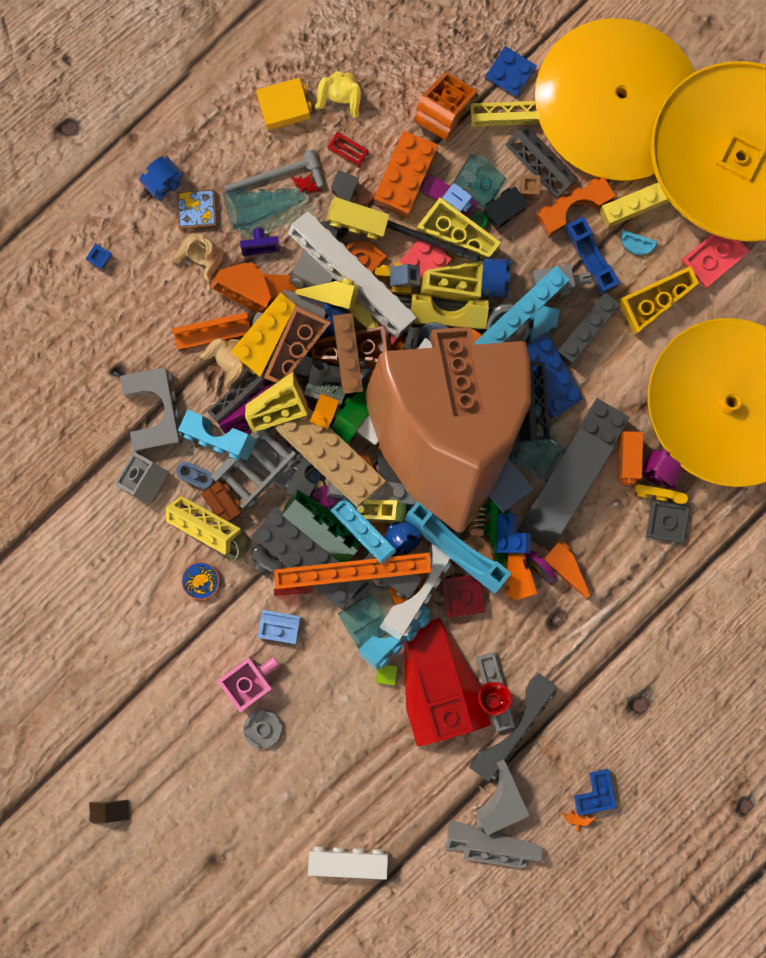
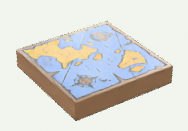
[177,189,217,229]

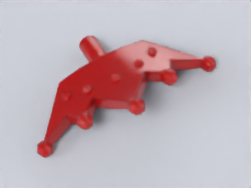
[291,174,322,193]

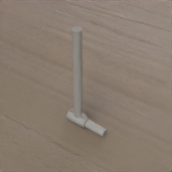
[224,150,325,193]

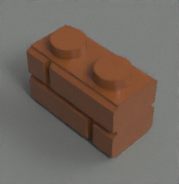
[201,481,243,522]

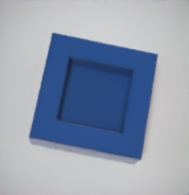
[86,243,113,270]

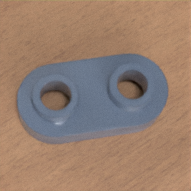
[176,462,214,489]

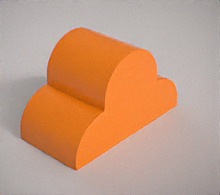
[413,72,478,141]

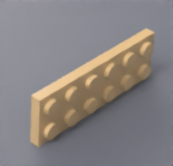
[276,407,386,508]

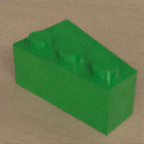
[331,381,369,444]

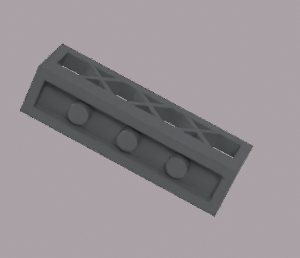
[506,125,578,198]
[207,365,275,424]

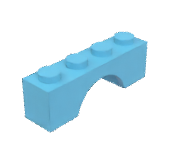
[178,410,257,461]
[359,596,431,671]

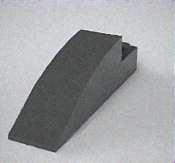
[517,398,630,551]

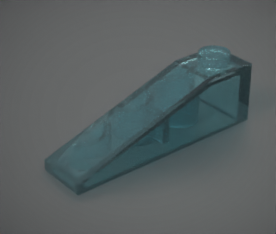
[223,188,306,230]

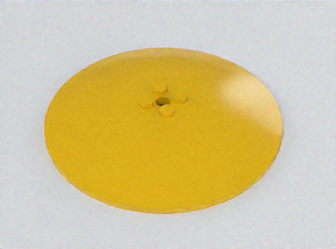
[651,61,766,242]

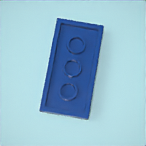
[527,333,583,418]

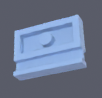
[257,610,301,644]

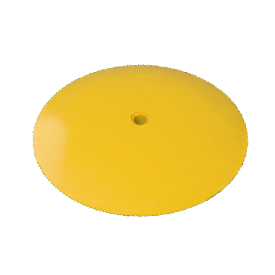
[535,18,695,181]
[647,318,766,487]

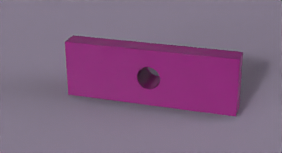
[420,174,478,218]

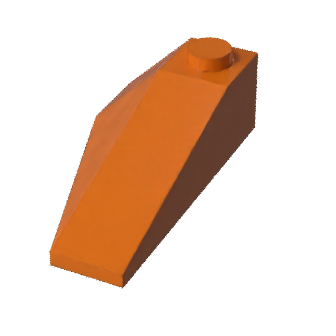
[504,553,537,601]

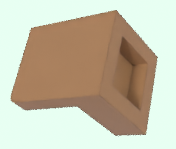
[519,175,540,200]

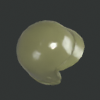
[222,529,250,562]

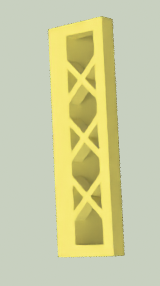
[470,101,540,127]
[166,496,241,555]

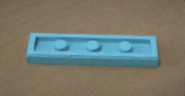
[330,498,396,564]

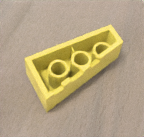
[417,198,501,260]

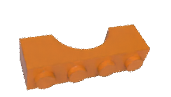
[537,177,615,238]

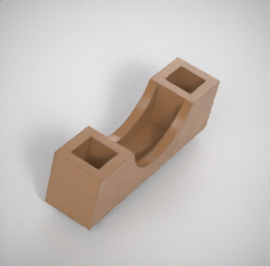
[332,313,363,394]

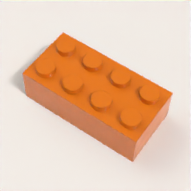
[374,130,438,218]

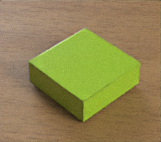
[376,665,398,685]

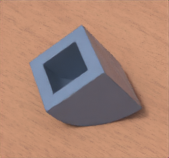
[390,264,420,287]

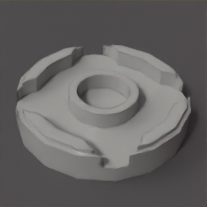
[244,710,282,749]

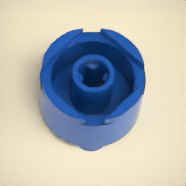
[139,155,183,201]
[481,258,510,298]

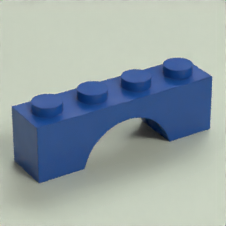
[565,216,620,296]

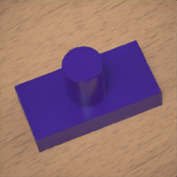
[240,228,280,256]

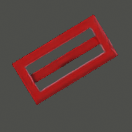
[327,132,369,168]

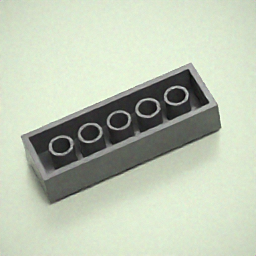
[251,507,366,610]

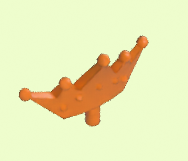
[561,810,596,831]

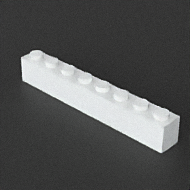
[288,211,417,339]

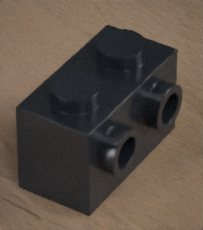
[483,186,529,231]

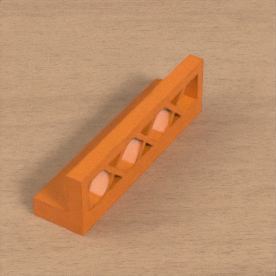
[172,312,251,351]

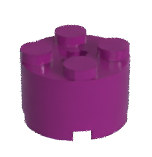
[642,449,685,490]

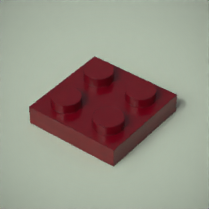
[441,575,485,618]

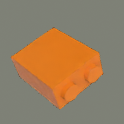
[617,431,643,485]

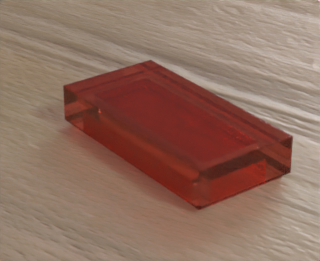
[274,585,314,596]

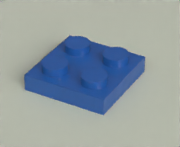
[485,46,537,98]

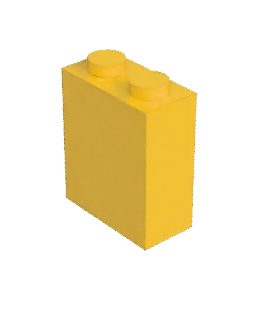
[256,78,313,131]

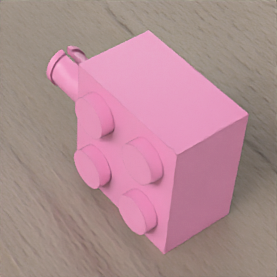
[217,656,280,712]

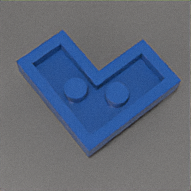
[497,514,531,553]
[573,769,616,816]

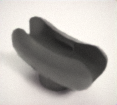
[251,545,284,575]

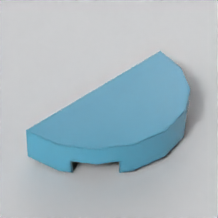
[621,230,658,256]

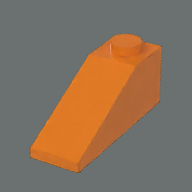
[544,542,590,598]

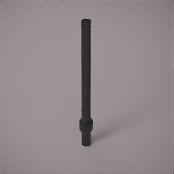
[386,220,480,262]

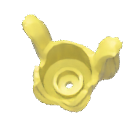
[315,71,361,118]

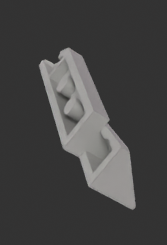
[445,820,542,868]

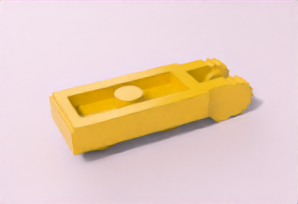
[632,484,688,504]

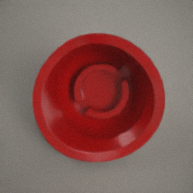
[478,682,512,716]

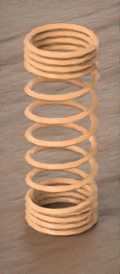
[469,503,487,536]

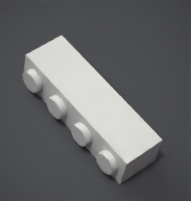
[308,846,388,880]

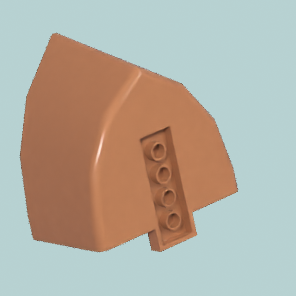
[365,327,531,533]

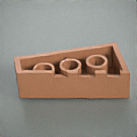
[264,305,332,383]

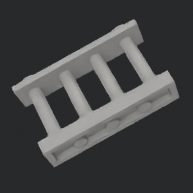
[211,427,299,509]

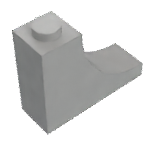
[475,759,529,835]

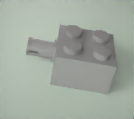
[530,264,592,299]

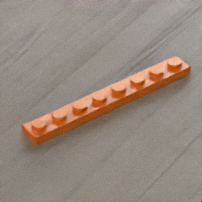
[274,553,432,589]

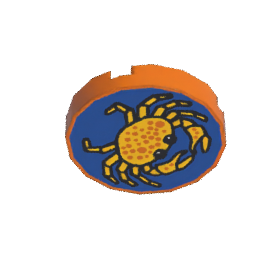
[181,562,220,600]

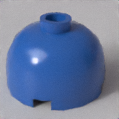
[384,522,423,557]

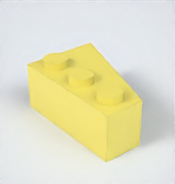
[420,260,484,302]
[245,372,307,433]

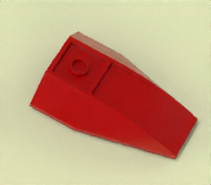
[404,618,491,747]

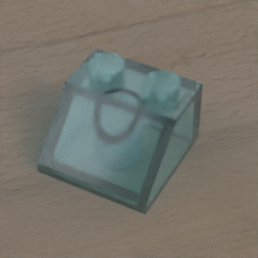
[451,154,506,208]
[338,594,389,649]

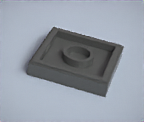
[645,499,690,544]

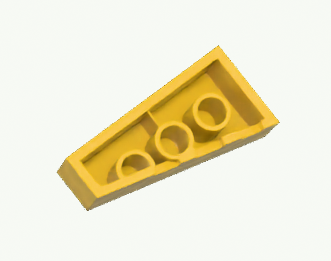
[231,291,297,377]

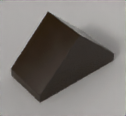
[89,800,129,823]

